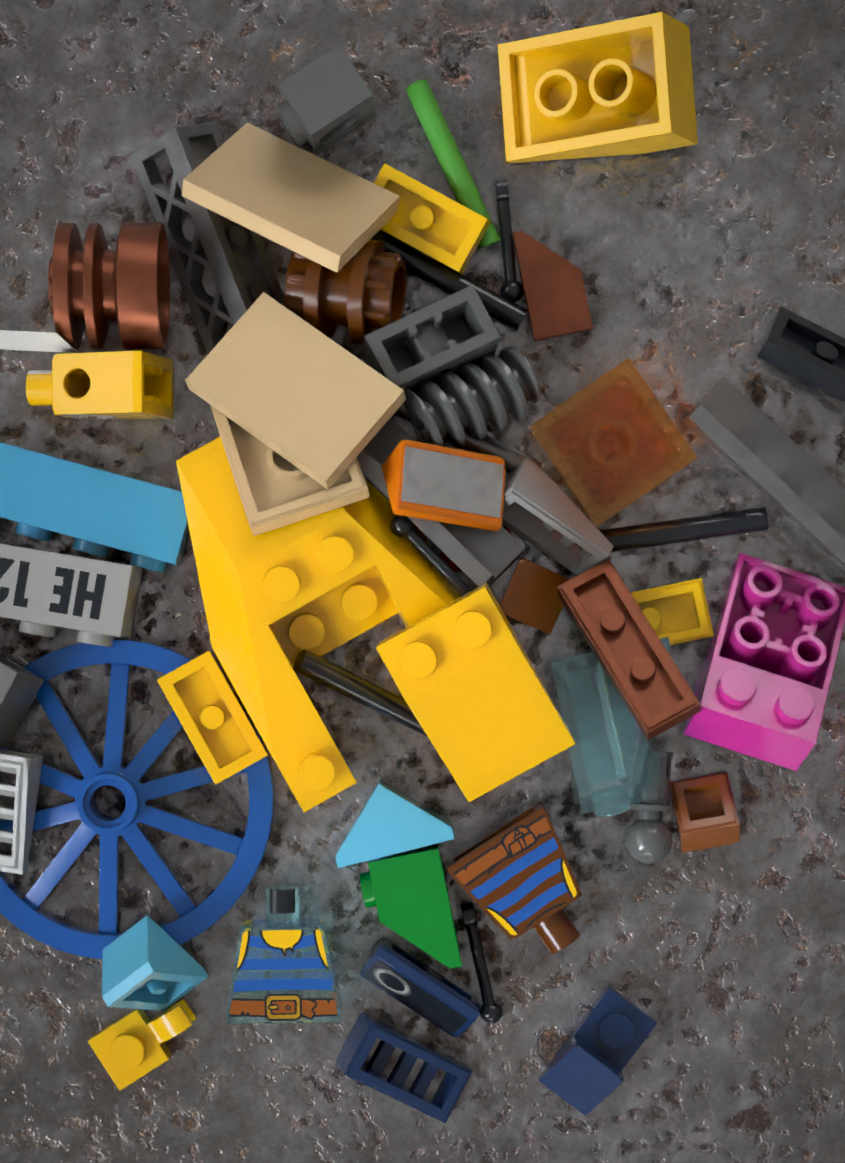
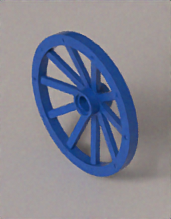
[0,639,275,959]

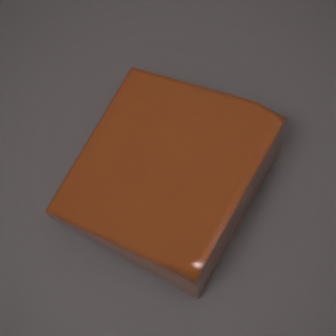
[499,557,570,635]
[670,772,740,852]

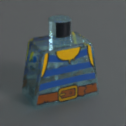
[226,885,343,1024]

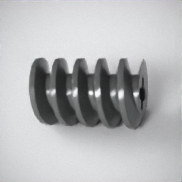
[404,345,539,449]

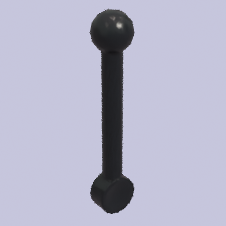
[495,178,523,302]
[390,515,476,596]
[461,902,503,1024]

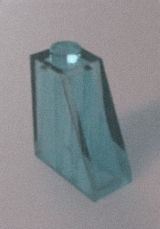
[550,637,671,817]

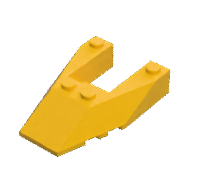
[176,436,460,812]

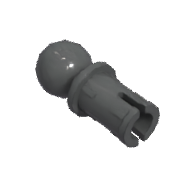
[625,750,675,864]

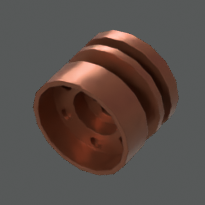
[48,222,170,350]

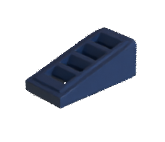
[336,1012,473,1123]

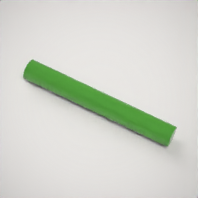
[405,79,501,250]

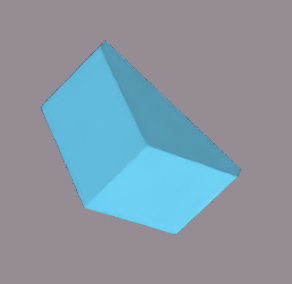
[335,779,455,868]
[102,915,208,1011]

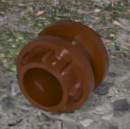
[284,239,407,345]

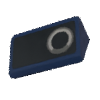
[360,938,480,1037]

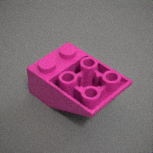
[683,553,845,771]

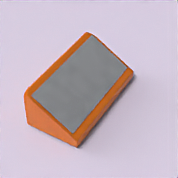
[382,440,506,532]

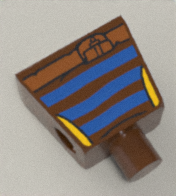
[447,801,582,954]

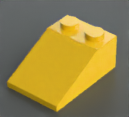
[498,12,698,163]
[376,583,576,802]

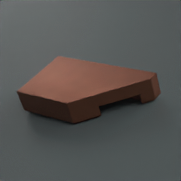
[513,231,593,342]

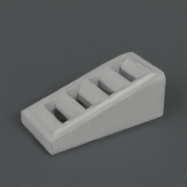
[502,457,614,575]
[0,749,43,875]

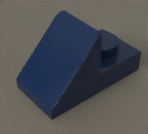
[538,984,657,1116]

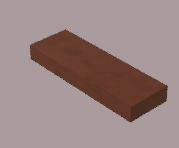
[557,559,701,740]

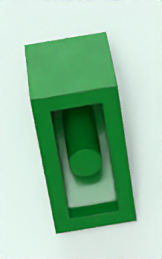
[359,843,462,969]

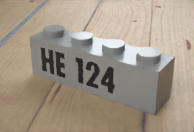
[0,544,143,647]

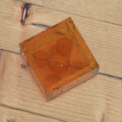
[526,358,698,527]

